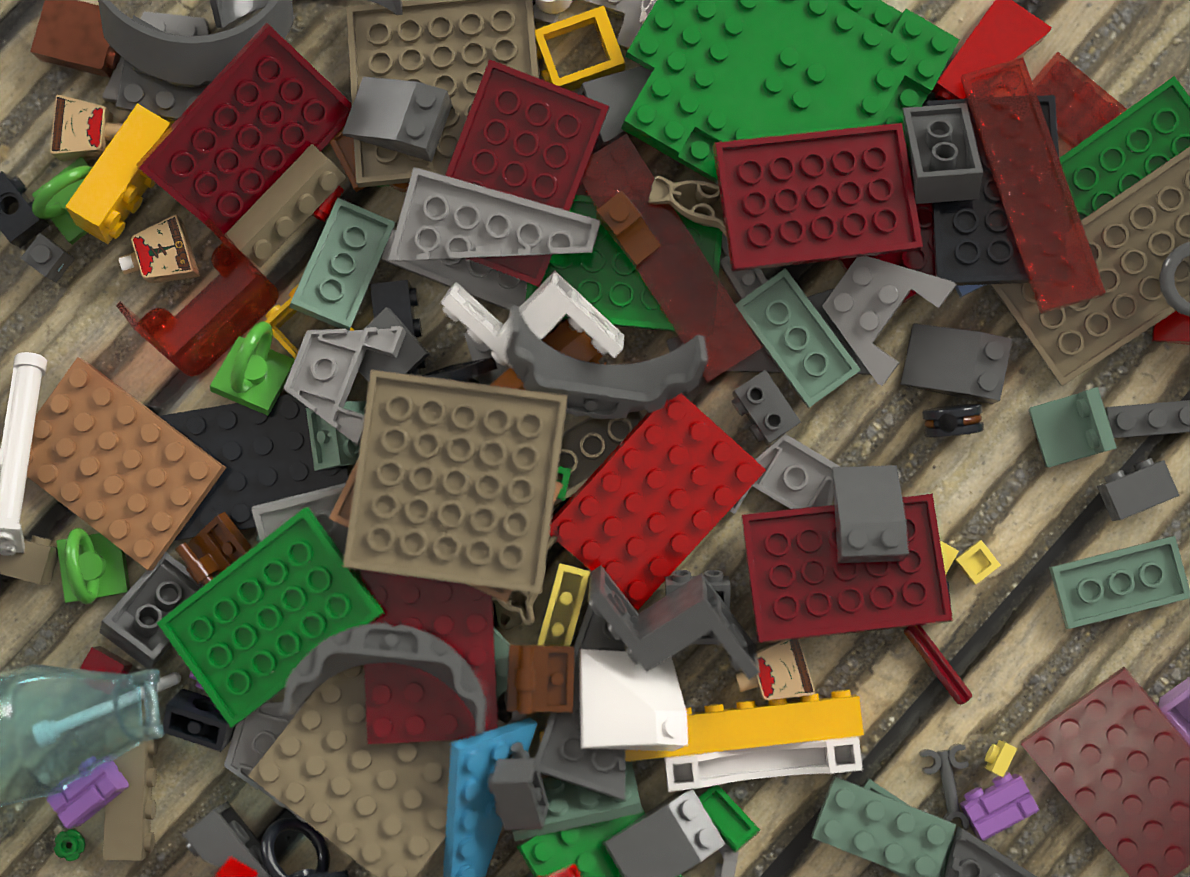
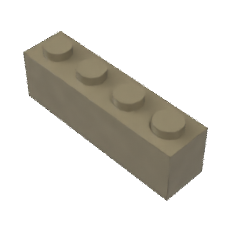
[226,144,347,267]
[0,535,58,585]
[103,727,158,861]

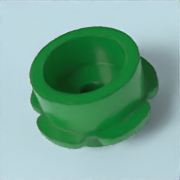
[54,829,86,861]

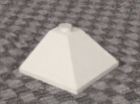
[579,649,688,751]

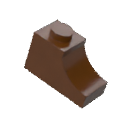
[596,190,661,267]

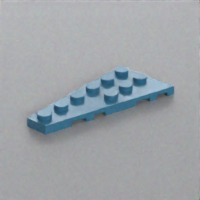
[443,718,537,877]

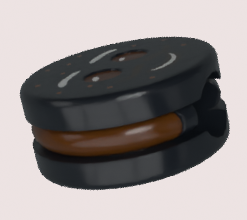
[922,404,984,438]

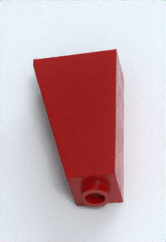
[932,0,1052,100]

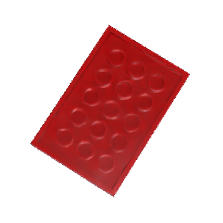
[549,393,766,610]

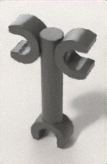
[919,743,969,829]

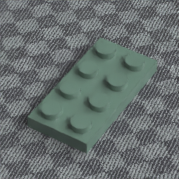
[289,198,396,331]
[734,268,861,408]
[1049,536,1190,629]
[512,761,643,841]
[811,776,956,877]

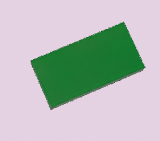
[698,785,760,853]

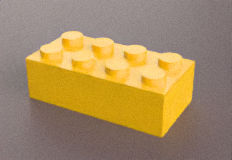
[65,103,171,244]

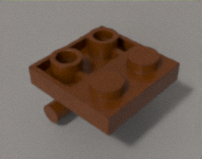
[175,512,252,586]
[506,644,575,714]

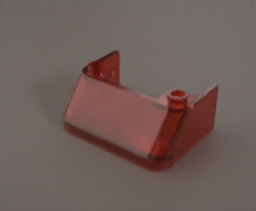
[116,219,279,376]

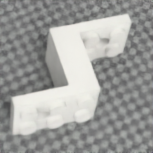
[440,270,624,369]

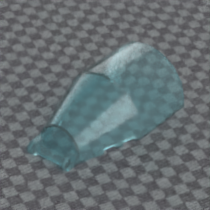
[0,664,163,807]

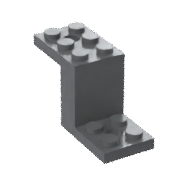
[588,566,760,680]

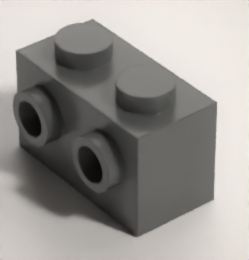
[731,369,801,445]
[1097,458,1180,521]

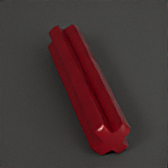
[904,626,972,705]

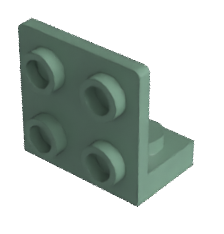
[1028,387,1117,468]
[306,401,367,471]

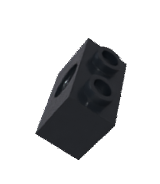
[0,171,50,248]
[161,688,236,752]

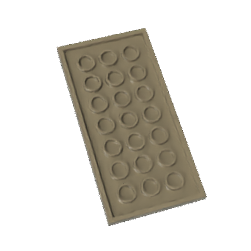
[990,147,1190,386]

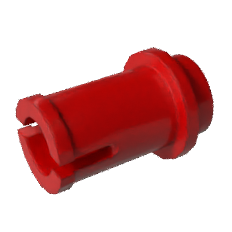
[311,186,344,222]

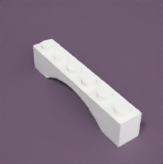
[664,736,863,791]

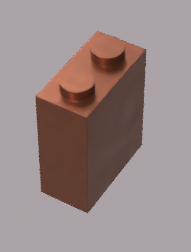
[30,0,120,78]

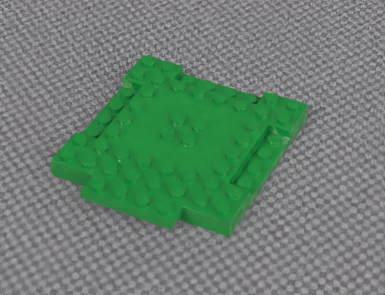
[621,0,960,185]

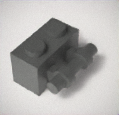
[488,742,549,830]

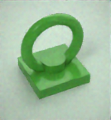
[32,157,93,245]
[210,321,295,416]
[56,528,130,604]

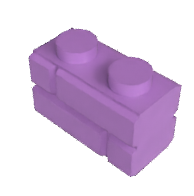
[47,755,129,829]
[959,772,1039,841]

